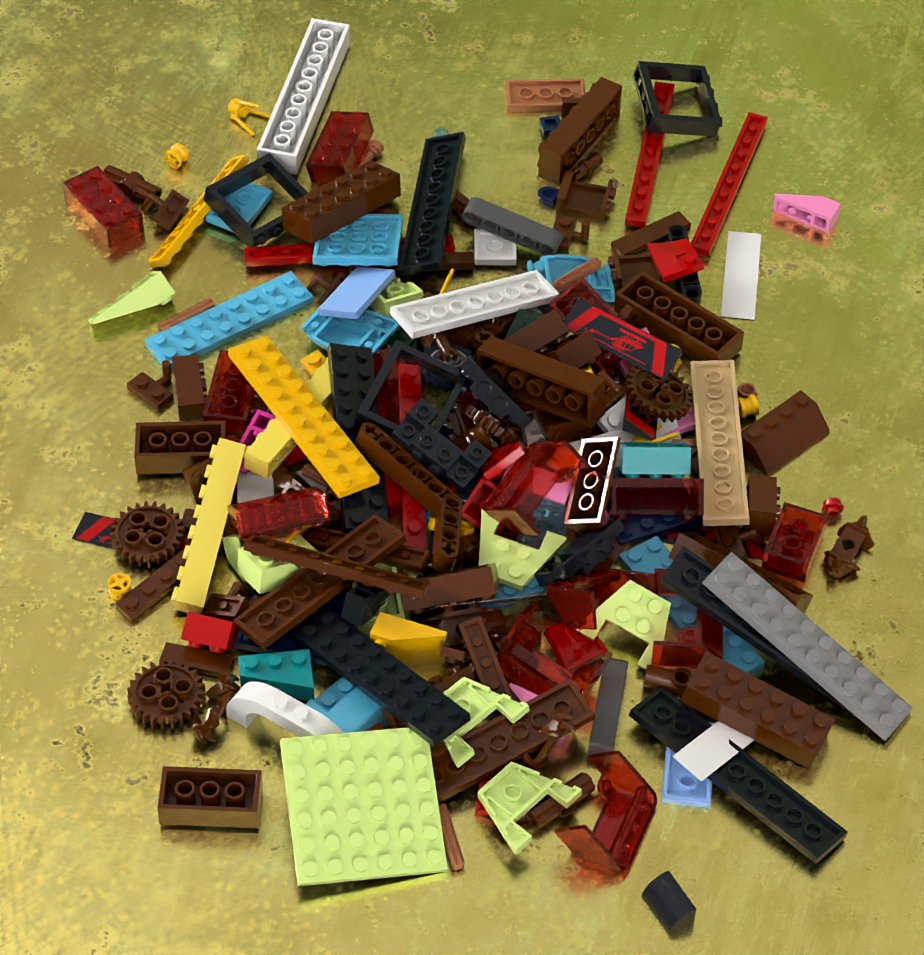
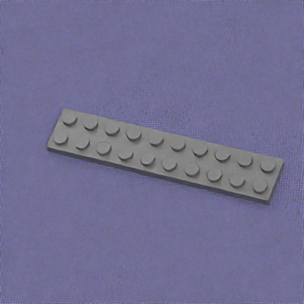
[702,552,913,741]

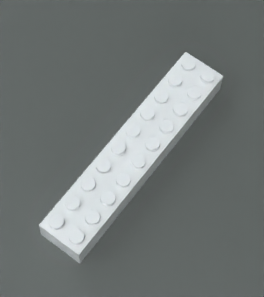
[257,18,350,175]

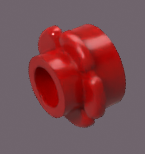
[822,498,844,518]

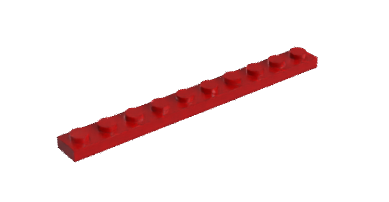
[625,81,675,227]
[691,112,768,257]
[244,235,455,267]
[398,363,426,550]

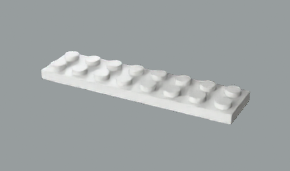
[390,270,560,339]

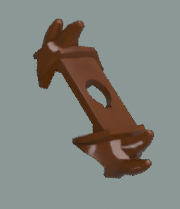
[824,515,875,579]
[190,671,241,744]
[518,708,576,777]

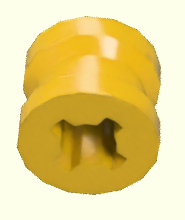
[164,143,189,169]
[738,394,759,419]
[107,573,132,602]

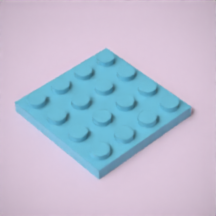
[312,214,403,267]

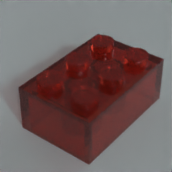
[761,502,828,583]

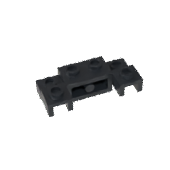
[457,353,534,430]
[391,397,492,493]
[534,518,625,588]

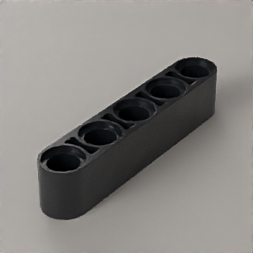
[667,225,702,305]

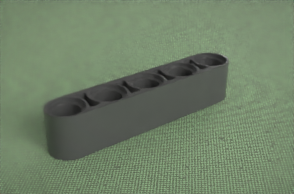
[462,197,563,256]
[588,657,628,760]

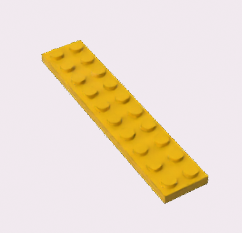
[228,335,380,499]

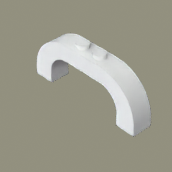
[226,682,344,737]

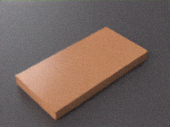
[505,79,586,112]

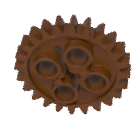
[623,366,693,423]
[463,403,528,450]
[110,501,185,567]
[127,659,206,729]

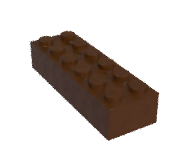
[537,77,622,185]
[281,161,401,244]
[614,270,744,361]
[477,336,606,428]
[668,532,814,614]
[680,651,835,769]

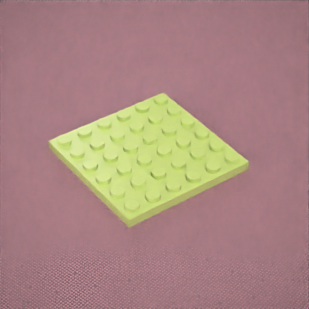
[280,728,448,886]

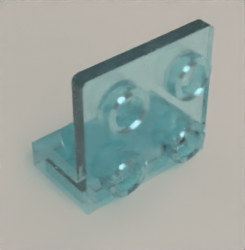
[516,496,568,556]

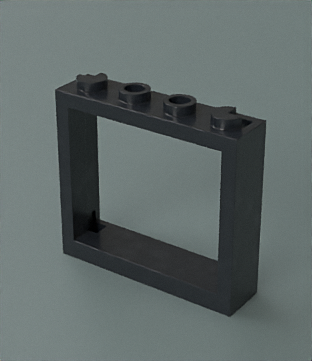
[633,61,722,137]
[204,153,308,247]
[355,340,469,437]

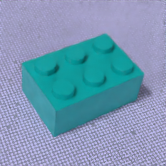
[619,442,691,478]

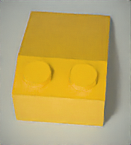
[370,612,447,667]

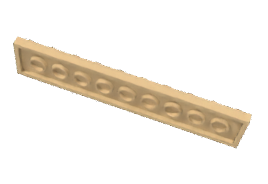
[690,360,749,526]

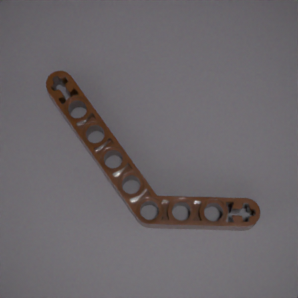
[354,422,463,573]

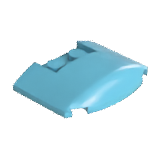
[527,254,615,309]
[301,309,400,356]
[305,677,388,733]

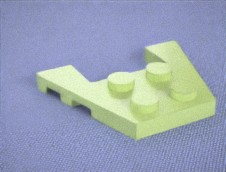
[479,508,567,591]
[575,580,671,671]
[443,677,530,768]
[478,761,582,855]

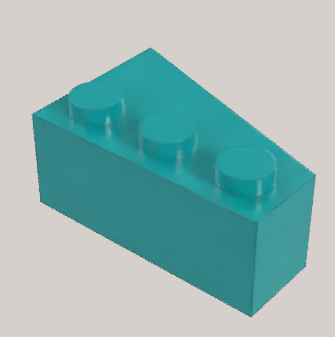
[238,649,315,702]

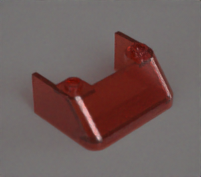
[482,441,591,535]
[608,478,704,520]
[651,568,723,669]
[545,569,659,630]
[496,602,613,699]
[554,750,657,871]

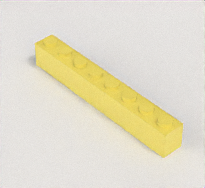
[243,357,332,479]
[171,437,246,614]

